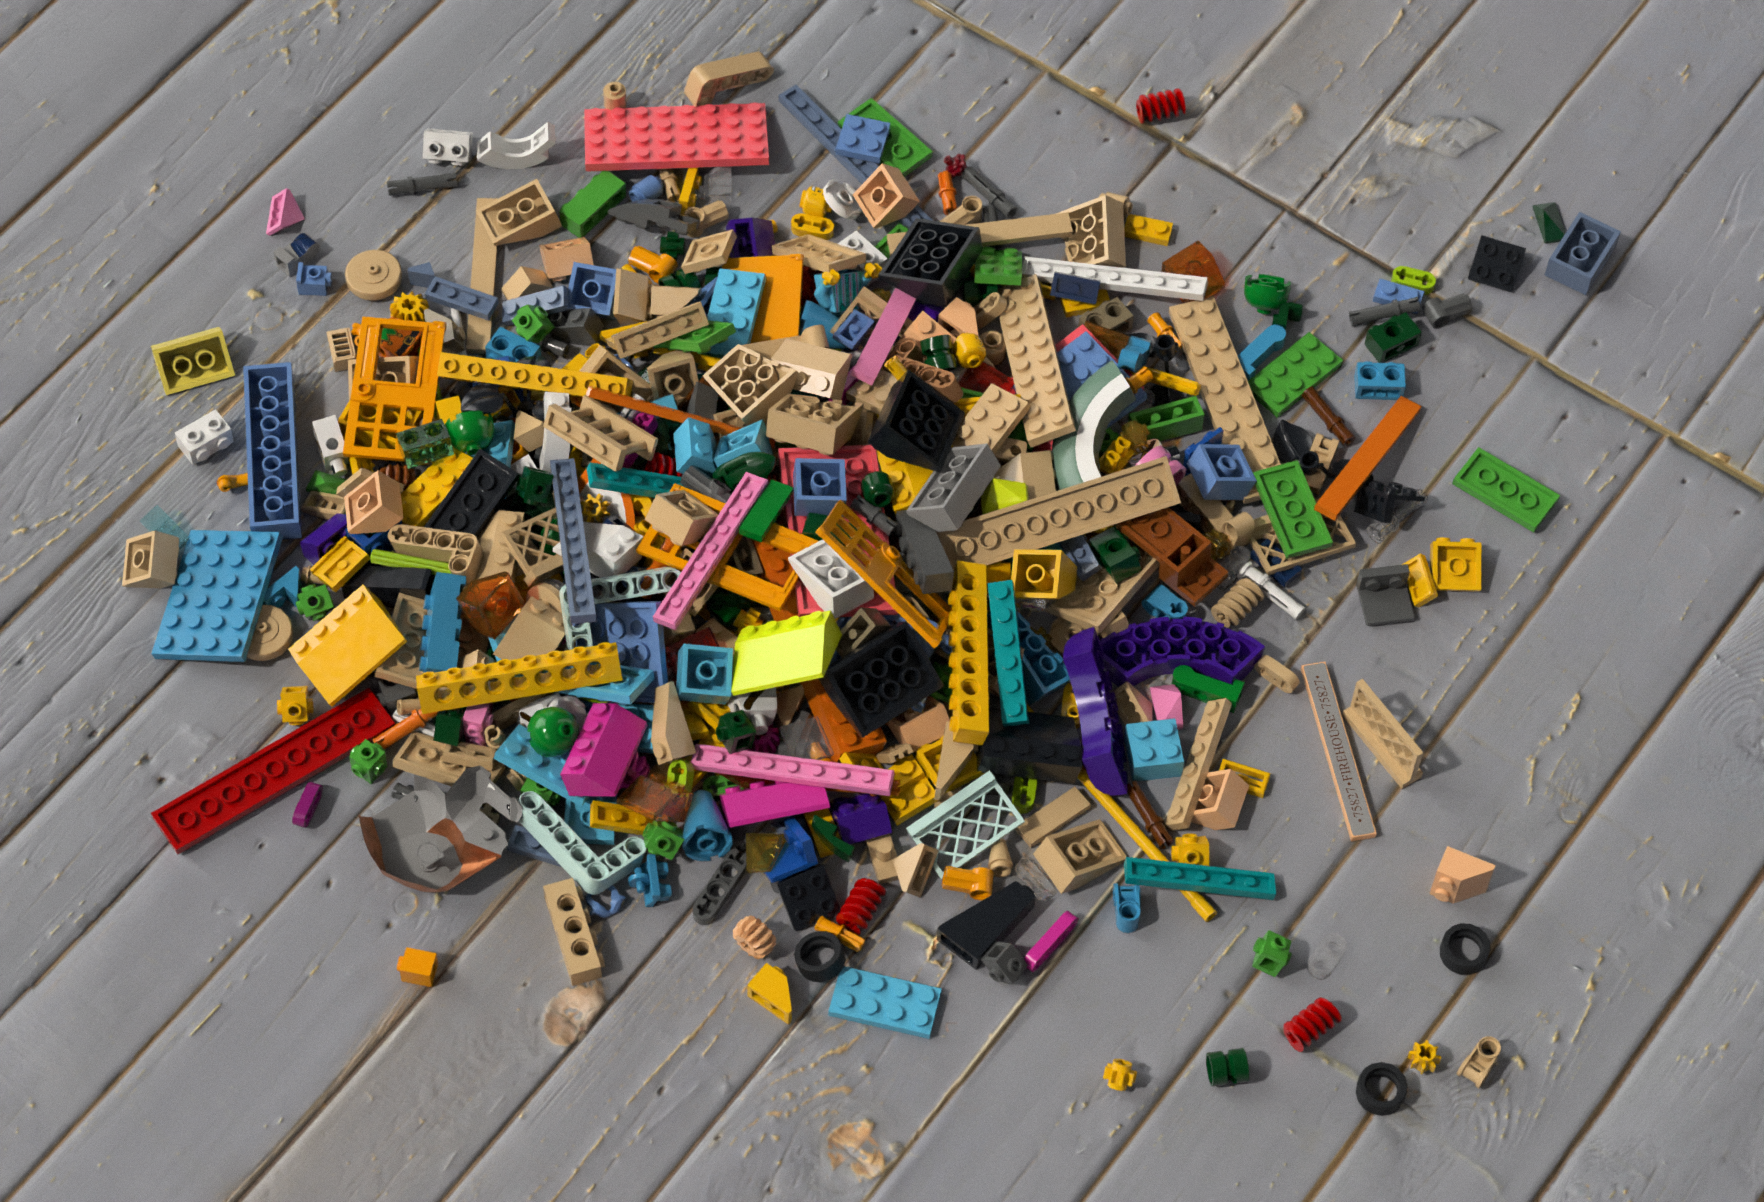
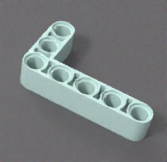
[559,567,681,650]
[519,791,647,895]

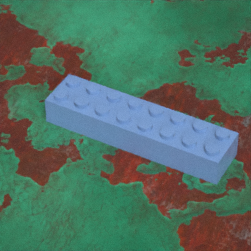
[243,362,302,540]

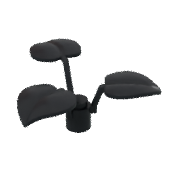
[1115,333,1187,407]
[461,356,573,421]
[1273,419,1374,495]

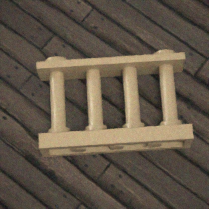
[543,395,658,472]

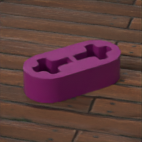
[292,782,323,828]

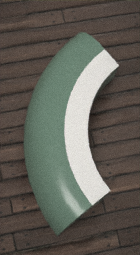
[1052,360,1136,491]

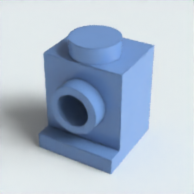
[296,262,332,296]

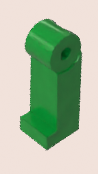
[1171,665,1245,713]

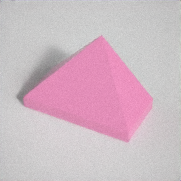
[266,188,305,236]
[1150,684,1183,730]

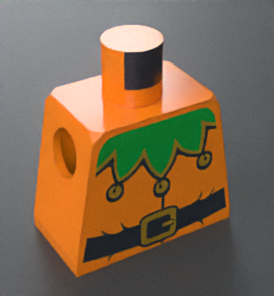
[379,317,423,357]

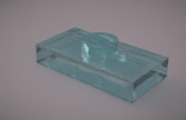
[140,505,190,550]

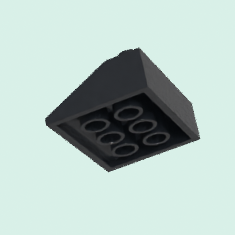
[878,218,983,307]
[868,370,965,472]
[818,621,944,738]
[976,707,1082,783]

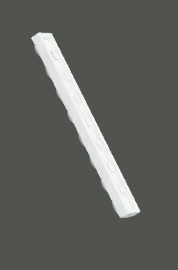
[1022,257,1208,301]

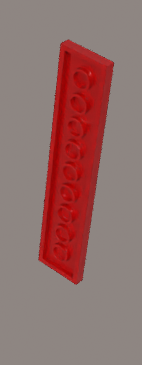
[151,688,395,855]

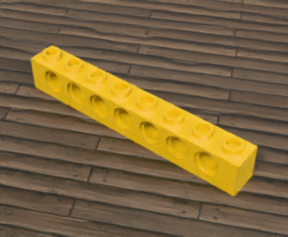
[437,352,633,401]
[948,561,989,745]
[416,642,623,714]

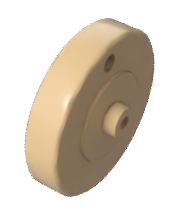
[345,250,402,300]
[247,605,293,661]

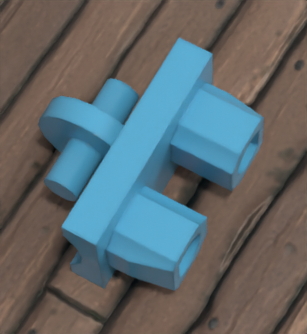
[628,854,672,907]

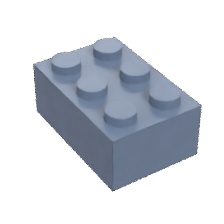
[1545,212,1621,295]

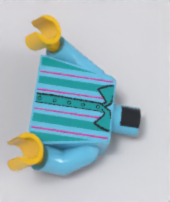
[814,263,882,319]

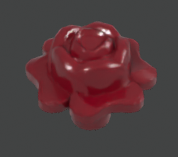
[943,153,967,178]

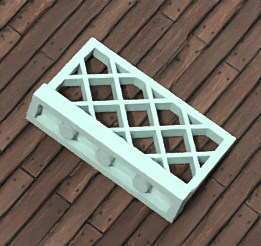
[906,770,1025,880]

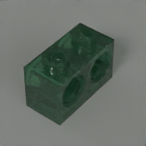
[396,419,454,469]

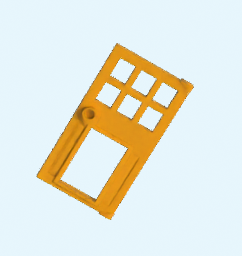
[343,316,447,465]
[636,483,819,611]
[815,499,952,648]

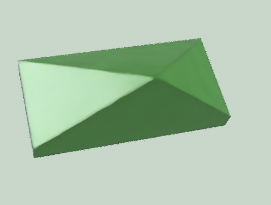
[306,470,347,494]

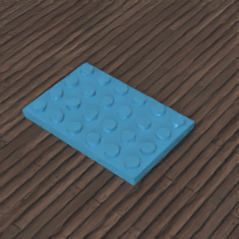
[151,530,283,662]

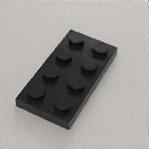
[424,449,520,538]

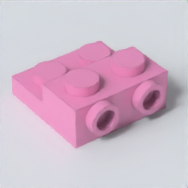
[462,703,493,746]

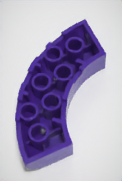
[1100,616,1265,687]
[1063,627,1128,796]

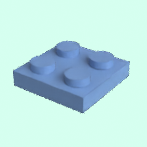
[836,114,891,164]

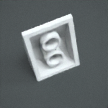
[553,522,644,578]
[788,539,874,619]

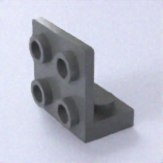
[1356,564,1414,626]

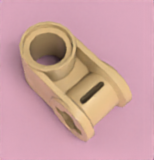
[1456,1036,1501,1089]

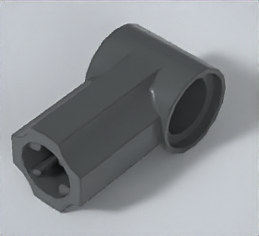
[1422,293,1473,329]

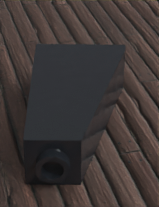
[341,566,434,608]
[936,881,1036,970]

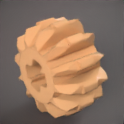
[733,915,776,959]

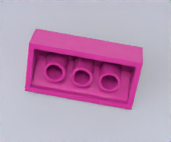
[560,703,648,797]
[720,781,830,828]

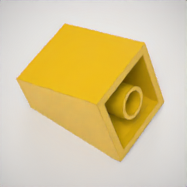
[1011,549,1077,599]

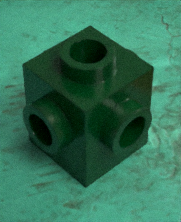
[516,466,554,505]
[716,710,757,754]

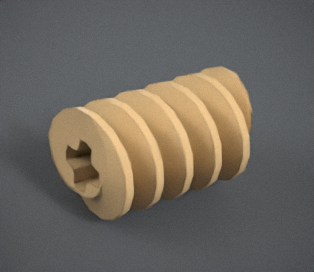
[1211,578,1264,628]

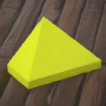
[981,478,1029,515]

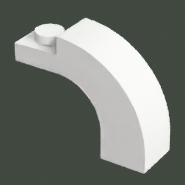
[476,122,556,169]
[539,392,571,473]

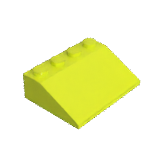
[731,610,842,696]

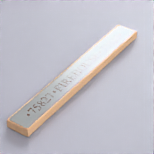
[1301,662,1377,842]

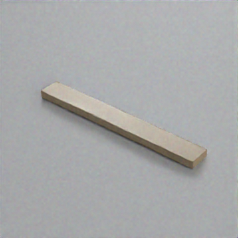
[466,198,498,354]
[887,212,1073,256]

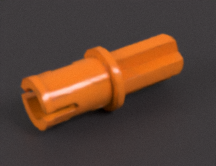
[938,171,957,215]

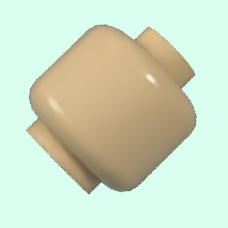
[979,331,1007,365]

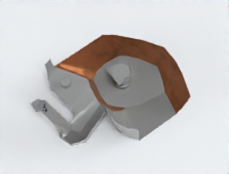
[358,765,522,892]

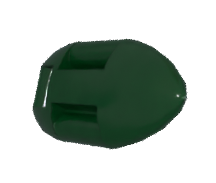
[712,452,776,493]

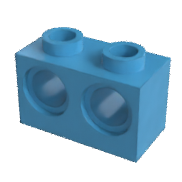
[485,327,541,362]
[1354,361,1406,400]

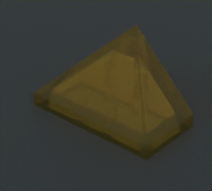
[746,833,786,873]

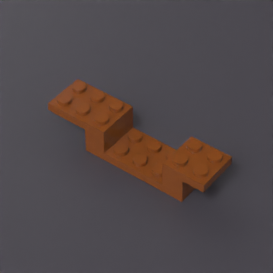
[1101,472,1228,607]

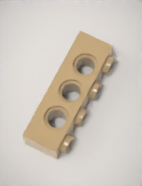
[543,878,605,986]

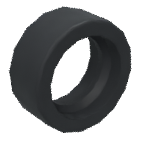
[1439,923,1490,975]
[794,931,846,982]
[1355,1062,1408,1116]

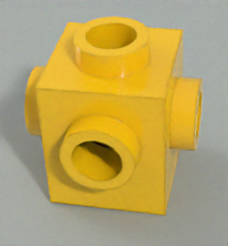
[277,686,314,725]
[1171,833,1209,866]

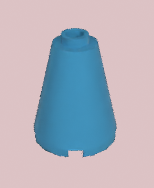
[799,300,849,351]
[682,790,733,861]

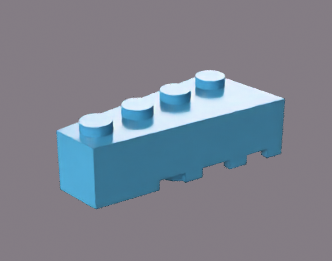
[419,572,466,673]
[987,611,1070,705]

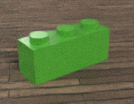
[559,171,626,238]
[1127,396,1205,443]

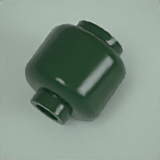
[861,471,895,508]

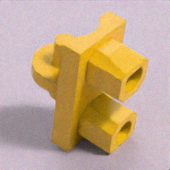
[1099,436,1135,475]

